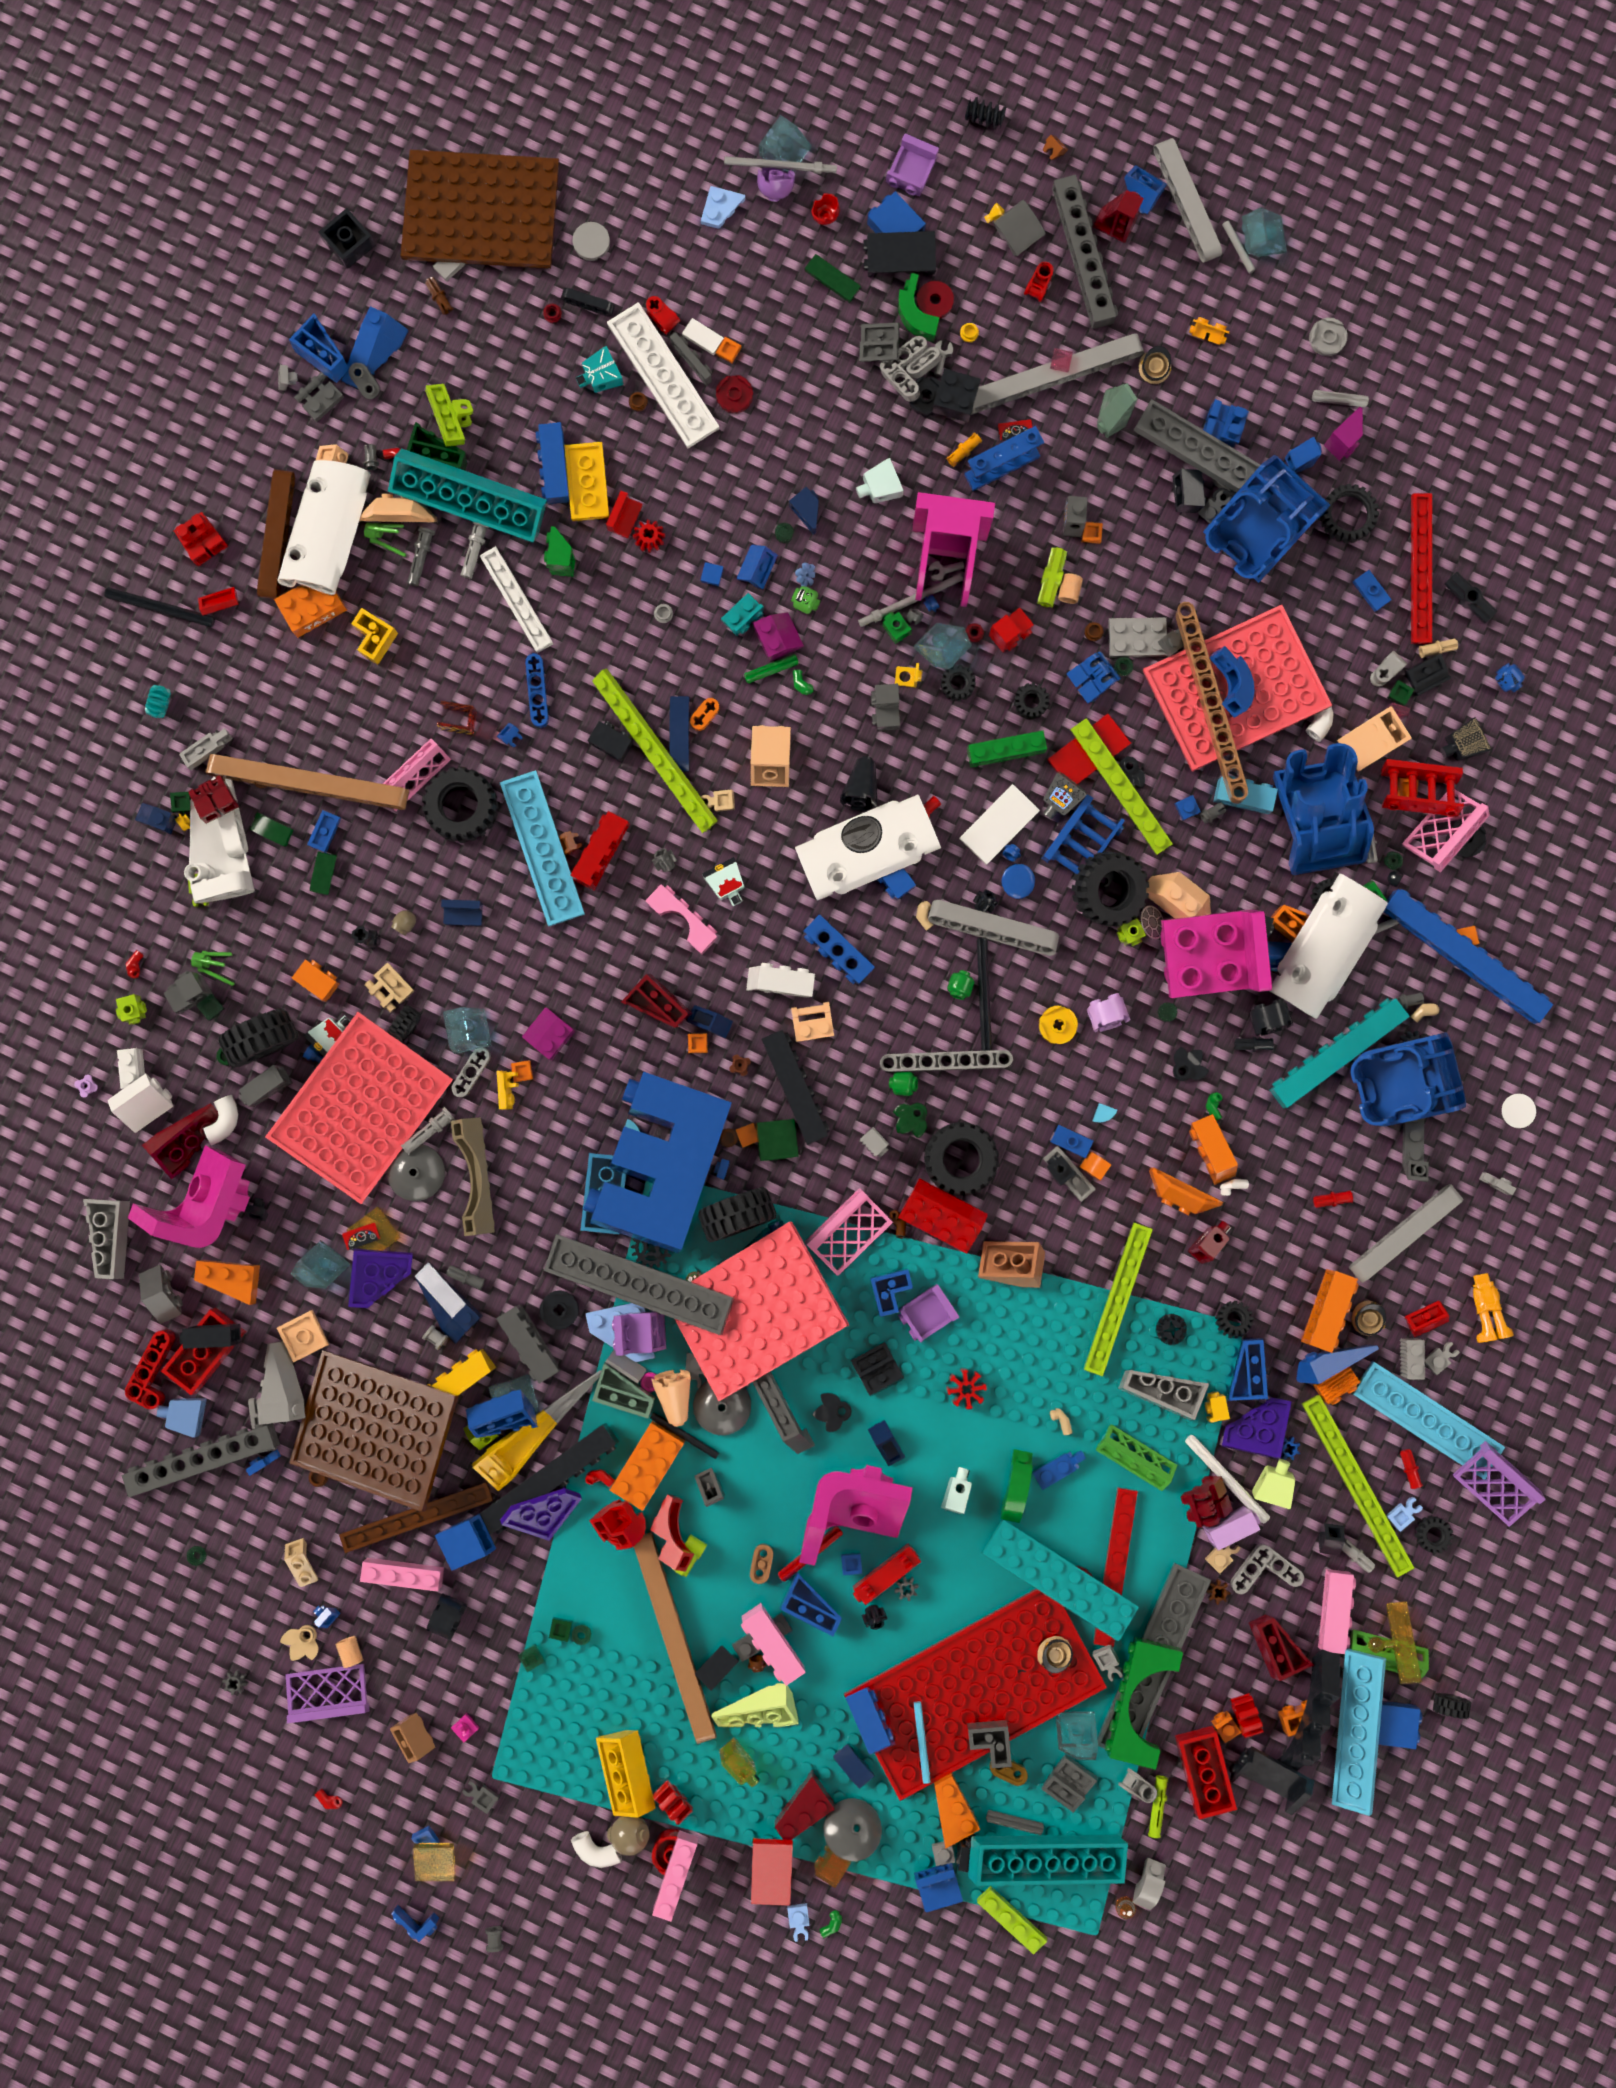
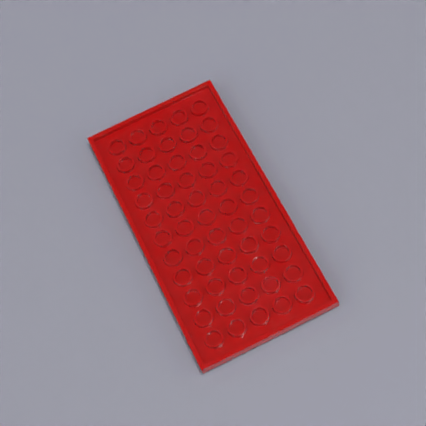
[844,1589,1107,1801]

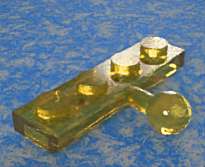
[1368,1602,1422,1684]

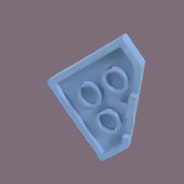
[586,1303,655,1362]

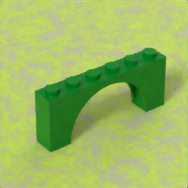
[1105,1637,1183,1770]

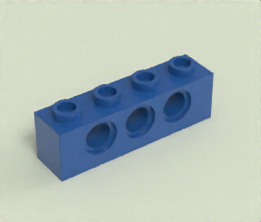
[803,914,875,985]

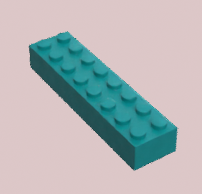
[388,448,547,542]
[981,1520,1139,1642]
[968,1835,1128,1886]

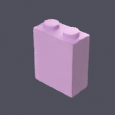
[1203,1506,1260,1550]

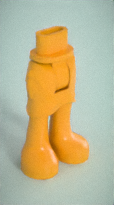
[1473,1273,1514,1343]

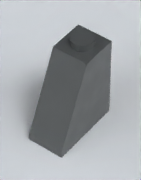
[239,1065,293,1107]

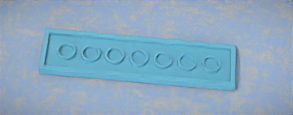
[500,770,585,927]
[1351,1361,1505,1479]
[1332,1649,1386,1816]

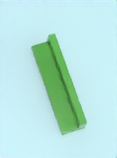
[1096,1424,1177,1491]
[1349,1629,1429,1679]

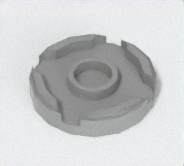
[572,222,610,261]
[1309,318,1348,356]

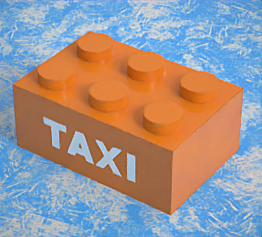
[274,585,347,638]

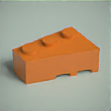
[1271,905,1310,943]
[1189,1114,1238,1185]
[194,1260,260,1305]
[934,1773,980,1849]

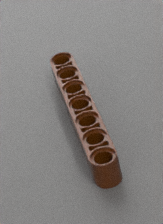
[257,469,295,599]

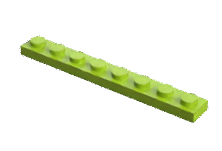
[1070,718,1173,855]
[1084,1223,1153,1376]

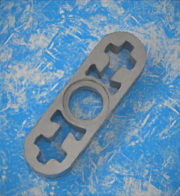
[452,1047,491,1097]

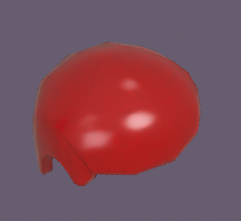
[811,193,840,225]

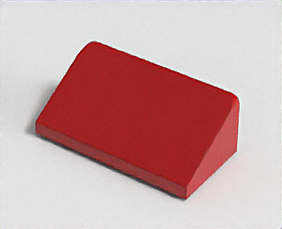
[1405,1300,1449,1337]

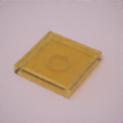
[347,1207,401,1251]
[413,1843,456,1881]

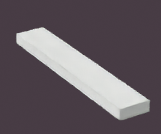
[480,546,553,653]

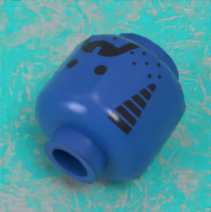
[1495,663,1525,692]

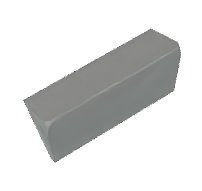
[605,1350,646,1383]

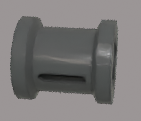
[485,1926,504,1952]

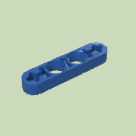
[525,653,549,728]

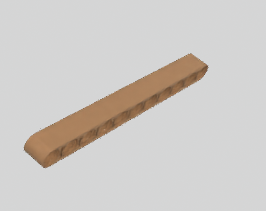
[1175,602,1248,804]
[206,754,409,810]
[634,1532,717,1744]

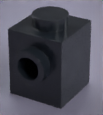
[1318,1523,1345,1556]

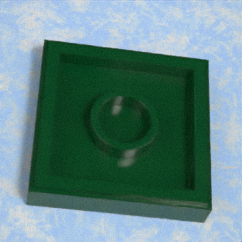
[756,1119,799,1161]

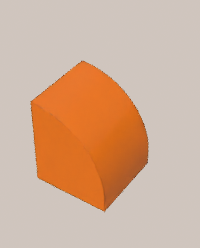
[1079,1152,1111,1181]

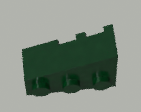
[407,422,468,471]

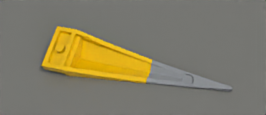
[472,1370,602,1491]

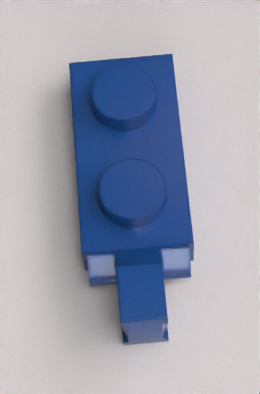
[1032,1450,1086,1490]

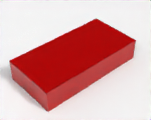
[198,587,239,616]

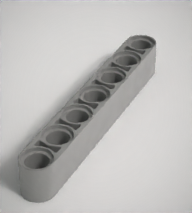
[1154,138,1222,263]
[928,900,1059,956]
[879,1050,1013,1072]
[1349,1184,1463,1283]

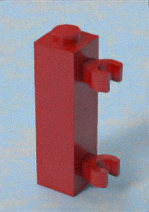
[853,1543,921,1605]

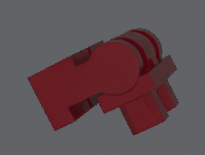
[188,775,240,824]
[1181,1476,1233,1527]

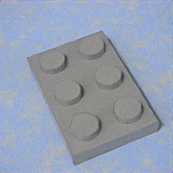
[1108,618,1167,658]

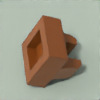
[1043,135,1068,160]
[559,831,582,855]

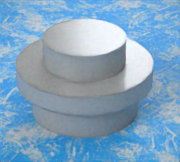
[654,604,673,623]

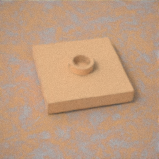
[277,1310,330,1363]

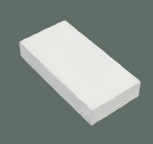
[682,318,724,356]

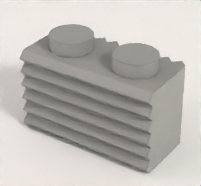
[859,1127,889,1158]
[1399,1338,1425,1379]

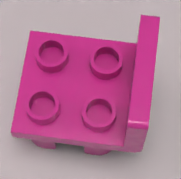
[1160,910,1272,998]

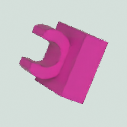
[451,1713,479,1743]

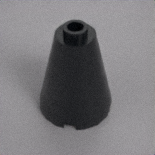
[840,756,878,812]

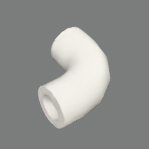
[1306,707,1333,742]
[203,1095,238,1146]
[571,1831,622,1868]

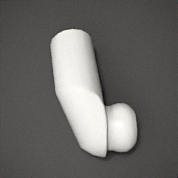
[1220,1179,1249,1196]

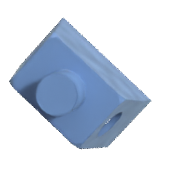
[157,1398,207,1438]

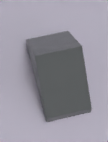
[694,1467,725,1507]

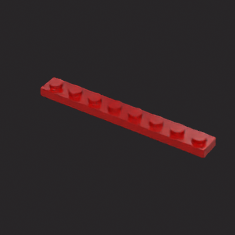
[1411,493,1432,644]
[1093,1487,1138,1647]

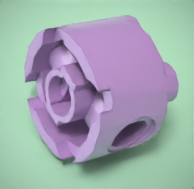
[1087,993,1131,1032]

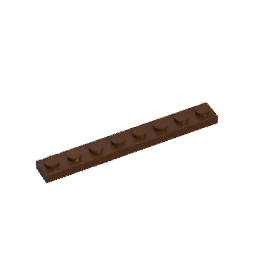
[339,1482,494,1553]

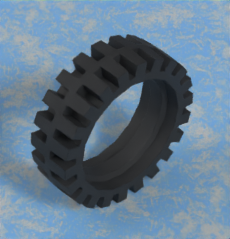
[1320,484,1379,543]

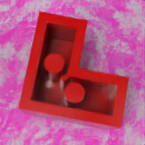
[989,608,1034,652]

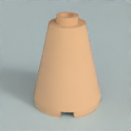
[652,1370,691,1427]

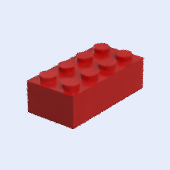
[898,1178,988,1254]
[161,1308,246,1395]
[1175,1726,1237,1820]

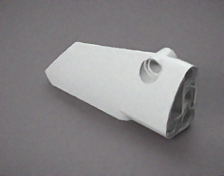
[184,777,255,903]

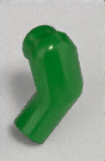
[793,670,814,695]
[1206,1092,1222,1121]
[819,1910,843,1939]

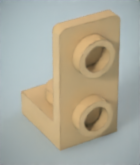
[284,1538,318,1587]

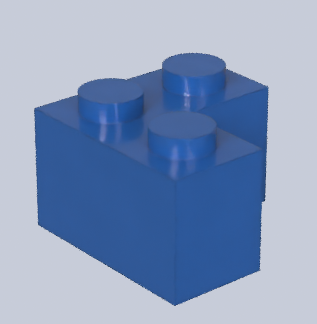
[870,1269,913,1317]

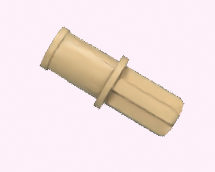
[1419,639,1458,658]

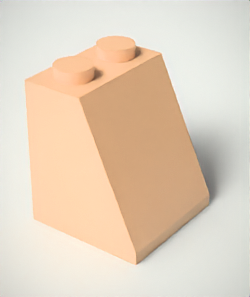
[751,725,791,787]

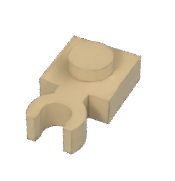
[701,790,735,812]
[1205,1545,1240,1574]

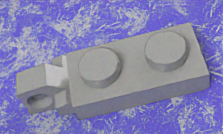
[179,728,233,771]

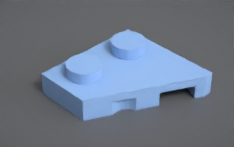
[701,186,746,229]

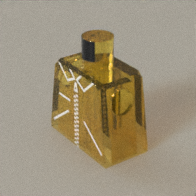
[719,1737,760,1787]

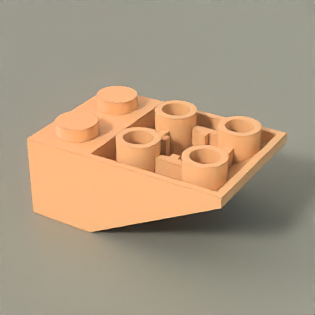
[1337,706,1412,772]

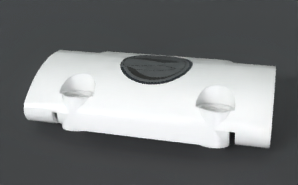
[795,794,941,901]

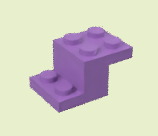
[612,1311,666,1356]

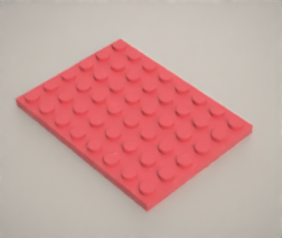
[1143,605,1332,772]
[265,1012,453,1204]
[675,1221,849,1401]

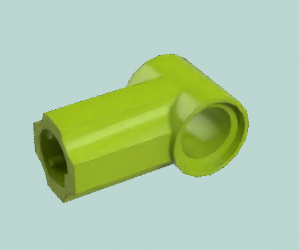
[672,1534,707,1577]

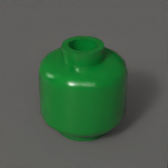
[947,970,974,1000]
[889,1071,918,1096]

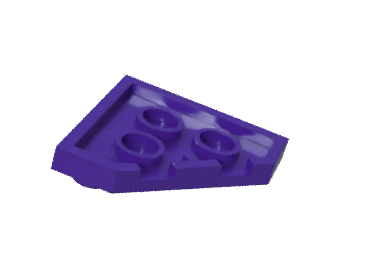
[348,1249,413,1308]
[1222,1397,1292,1460]
[500,1488,582,1541]

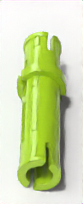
[1148,1775,1168,1838]

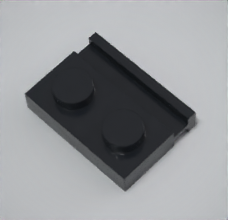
[1405,653,1451,696]

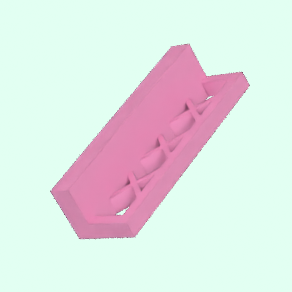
[383,739,451,811]

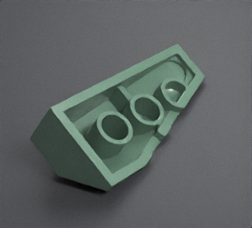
[1097,383,1138,438]

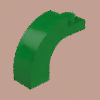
[898,273,939,343]
[1000,1449,1033,1523]

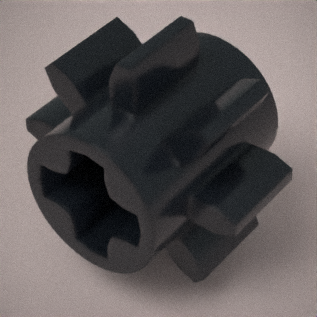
[973,890,998,913]
[862,1605,887,1630]

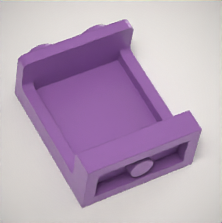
[886,134,939,197]
[898,1284,959,1343]

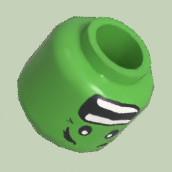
[791,586,820,614]

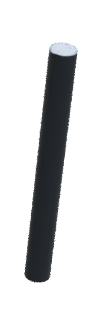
[650,1412,719,1459]

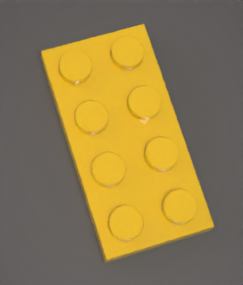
[564,442,609,521]

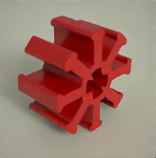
[946,1368,987,1409]
[1230,1693,1264,1738]
[653,1780,693,1825]

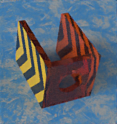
[437,701,477,735]

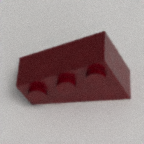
[621,973,692,1028]
[1248,1614,1313,1681]

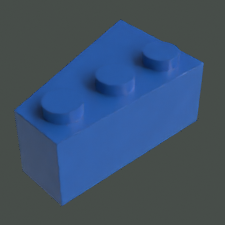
[289,313,349,383]
[1228,1338,1268,1401]
[466,1389,538,1438]
[779,1573,842,1636]
[845,1687,895,1755]

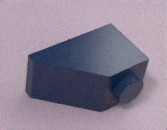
[789,487,819,535]
[135,803,177,834]
[687,1005,733,1039]
[868,1420,905,1466]

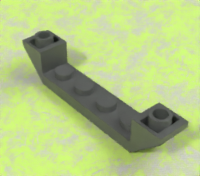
[1402,1118,1429,1182]
[753,1372,815,1454]

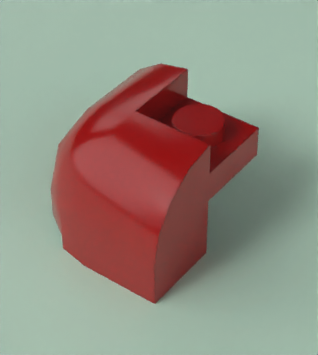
[589,1499,646,1550]

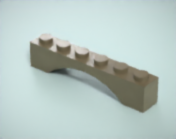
[451,1117,495,1236]

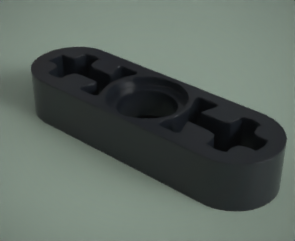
[561,288,615,317]

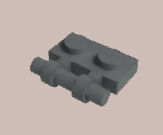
[294,372,344,422]

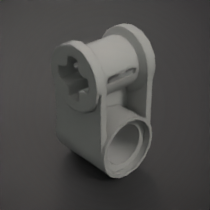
[1370,650,1407,687]
[1118,1768,1157,1803]

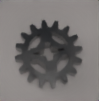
[631,1238,672,1268]

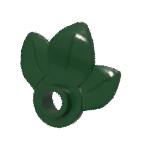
[893,1103,927,1138]

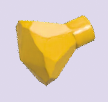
[984,203,1005,223]

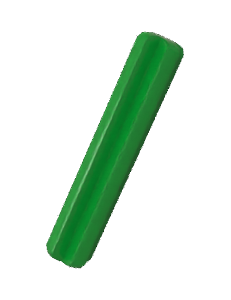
[744,654,798,683]

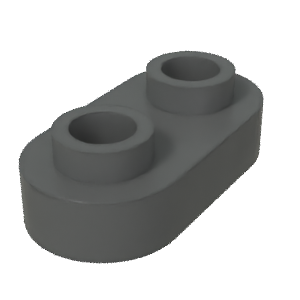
[349,363,380,399]

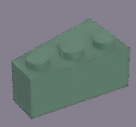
[592,1362,656,1418]

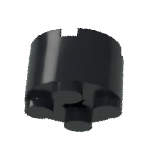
[1249,999,1293,1036]
[426,1593,468,1640]

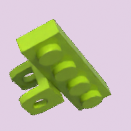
[425,384,473,446]

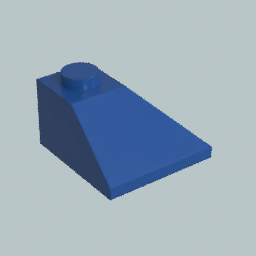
[1124,165,1167,214]

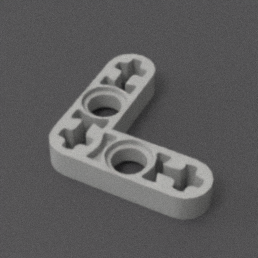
[880,336,928,402]
[1230,1544,1304,1594]

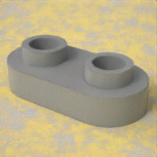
[906,347,942,379]

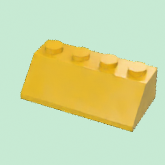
[427,1349,497,1396]
[596,1730,656,1818]

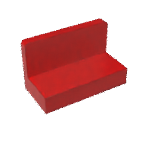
[606,491,643,538]

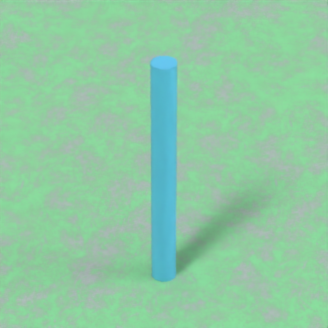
[913,1701,931,1784]

